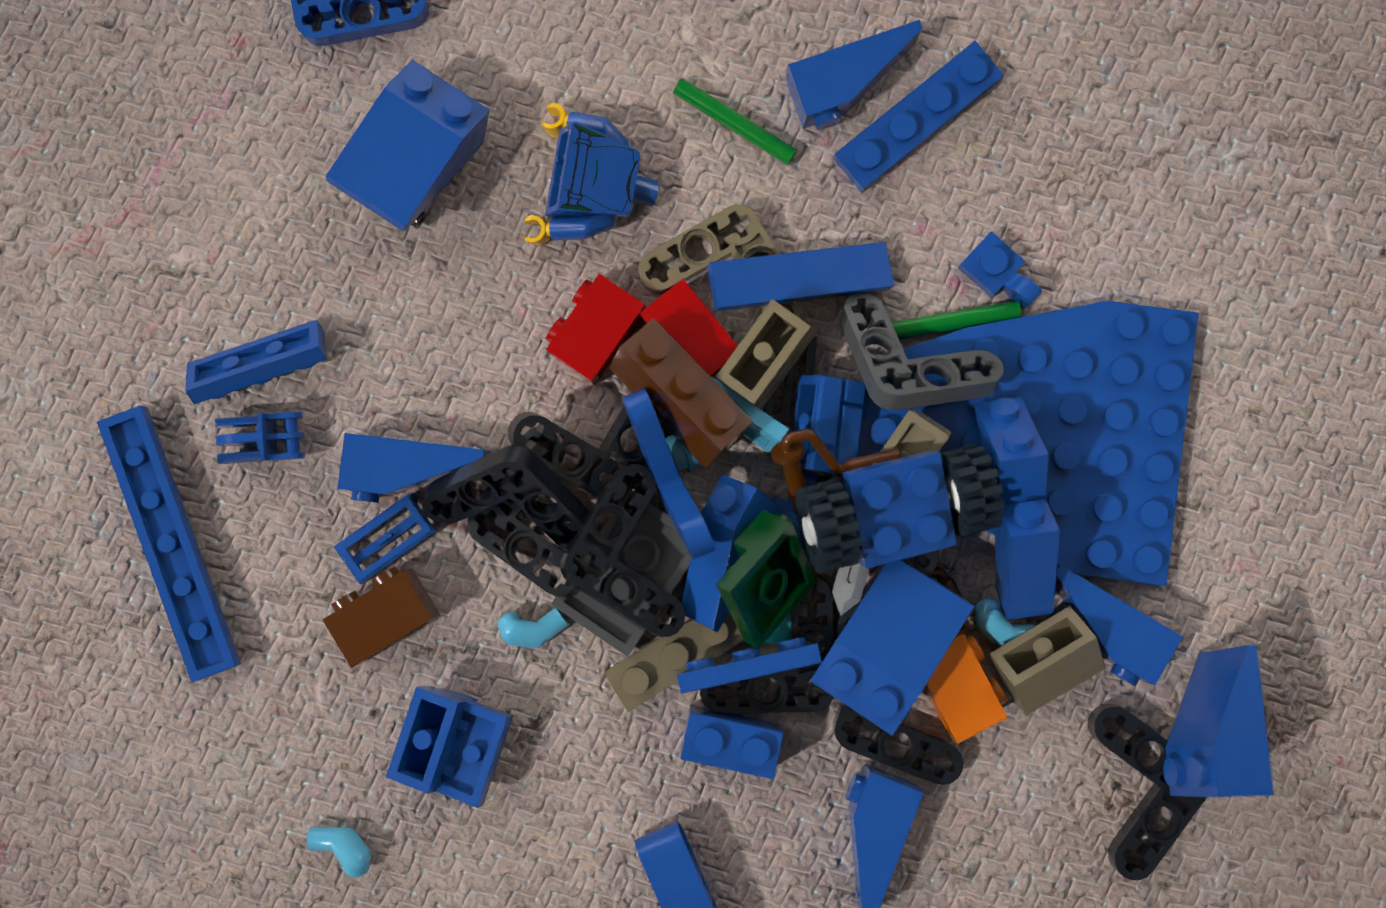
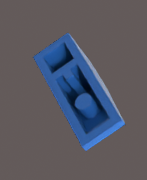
[785,20,922,130]
[337,433,491,503]
[682,474,784,633]
[1055,564,1183,686]
[845,764,924,908]

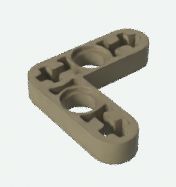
[638,204,805,318]

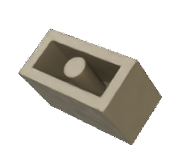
[716,299,816,410]
[990,606,1105,716]

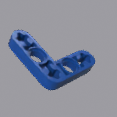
[291,0,429,46]
[622,388,715,560]

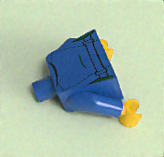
[524,103,659,246]

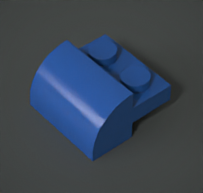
[386,686,513,808]

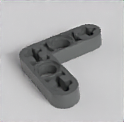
[840,293,1004,410]

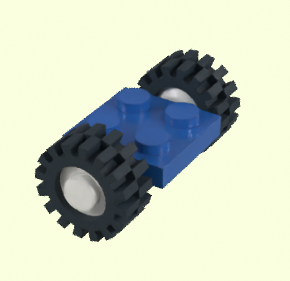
[795,444,1004,573]

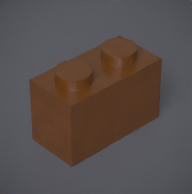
[322,566,440,668]

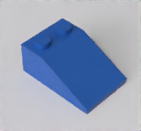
[326,59,490,232]
[810,560,974,736]
[1163,645,1274,797]

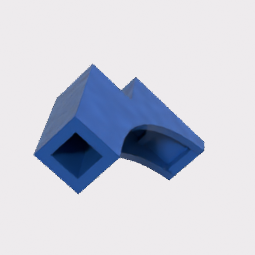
[975,397,1060,620]

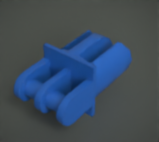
[215,412,305,464]

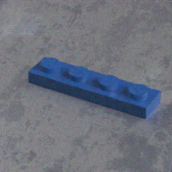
[833,41,1004,193]

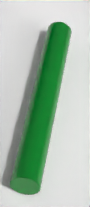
[673,78,797,166]
[892,301,1021,339]

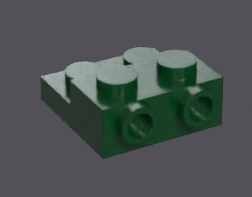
[716,510,817,649]

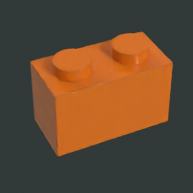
[924,631,1008,744]

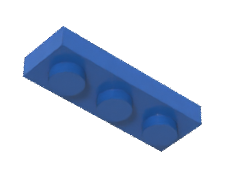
[185,319,326,405]
[677,637,822,694]

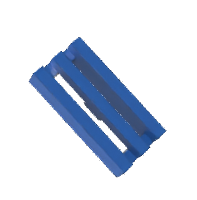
[334,493,438,584]

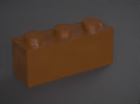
[609,318,753,468]

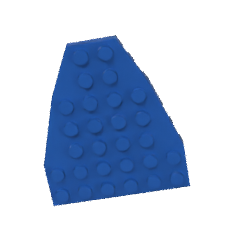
[859,301,1199,586]

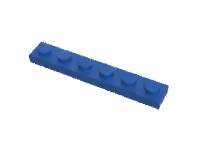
[97,405,241,683]

